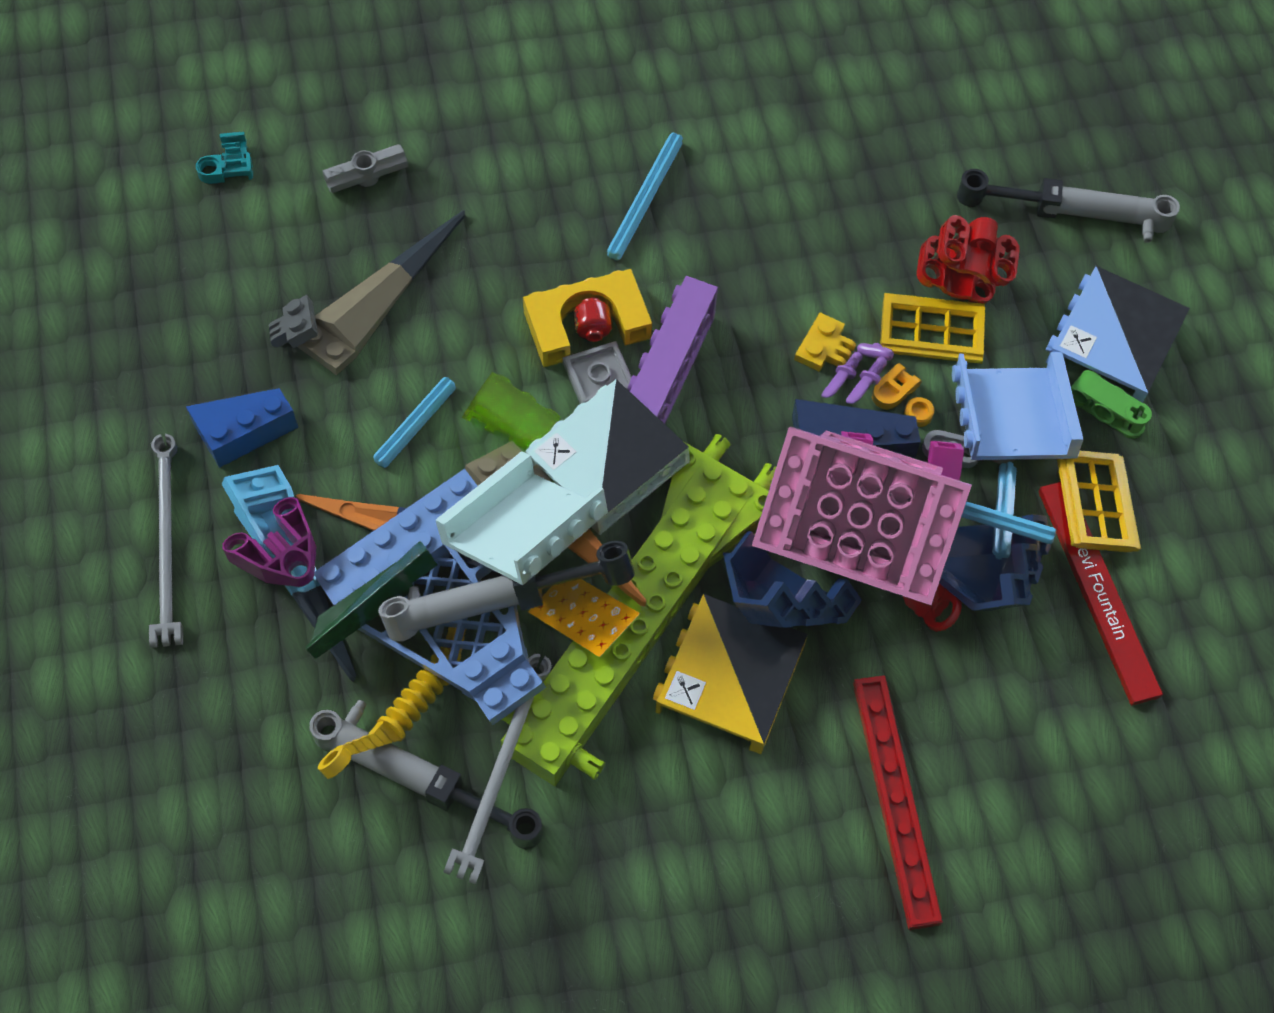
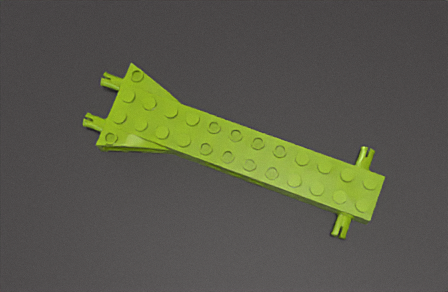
[501,434,776,786]

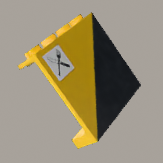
[653,594,808,754]

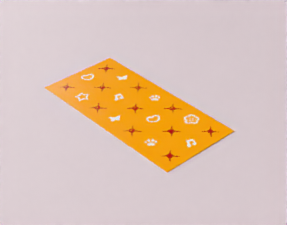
[528,579,640,657]

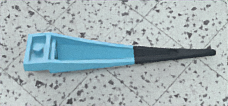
[222,465,356,682]

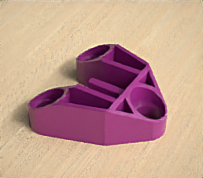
[222,497,317,587]

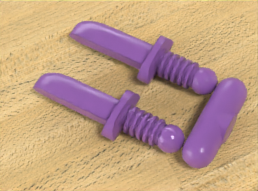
[822,343,894,404]

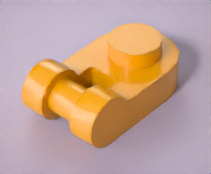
[872,363,922,410]

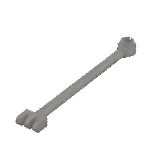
[149,434,183,648]
[443,654,552,884]

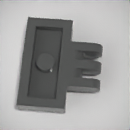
[269,295,318,348]

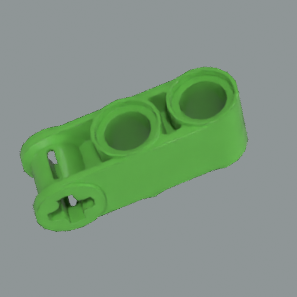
[1071,370,1152,439]

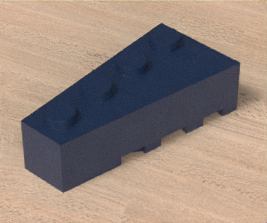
[792,399,920,459]

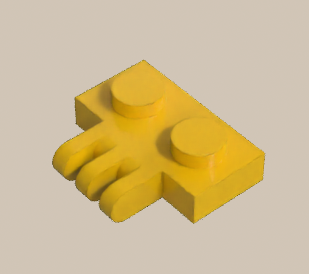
[794,313,856,372]

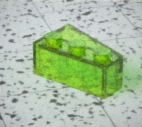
[462,371,561,451]

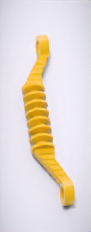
[318,627,466,779]

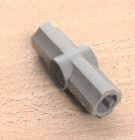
[322,144,408,193]

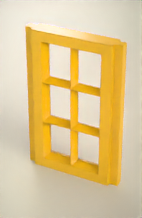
[880,293,985,364]
[1057,451,1141,552]

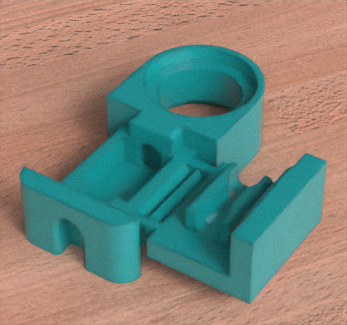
[196,132,253,184]

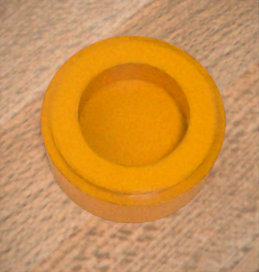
[904,397,934,427]

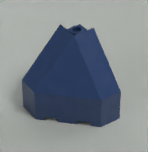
[939,514,1051,611]
[723,531,862,628]

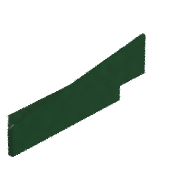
[306,541,438,659]

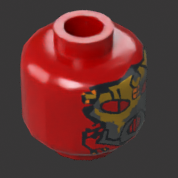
[574,298,612,342]

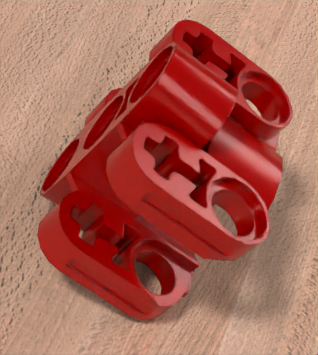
[917,215,1020,304]

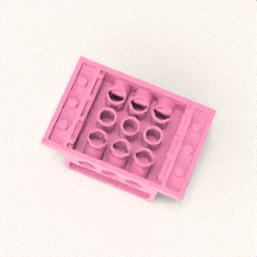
[752,427,972,605]

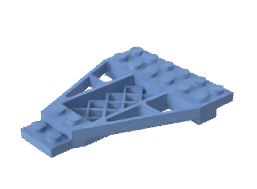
[314,469,546,725]

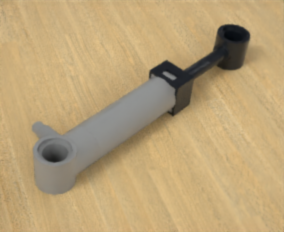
[957,169,1180,243]
[378,541,635,641]
[310,700,543,849]

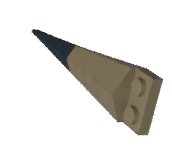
[297,210,465,375]

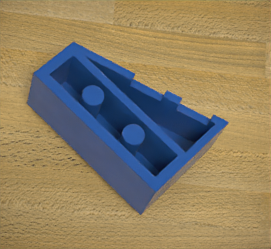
[186,388,298,468]

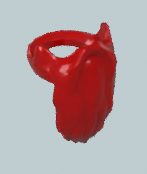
[903,584,962,632]

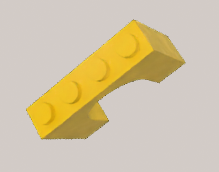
[523,269,652,367]

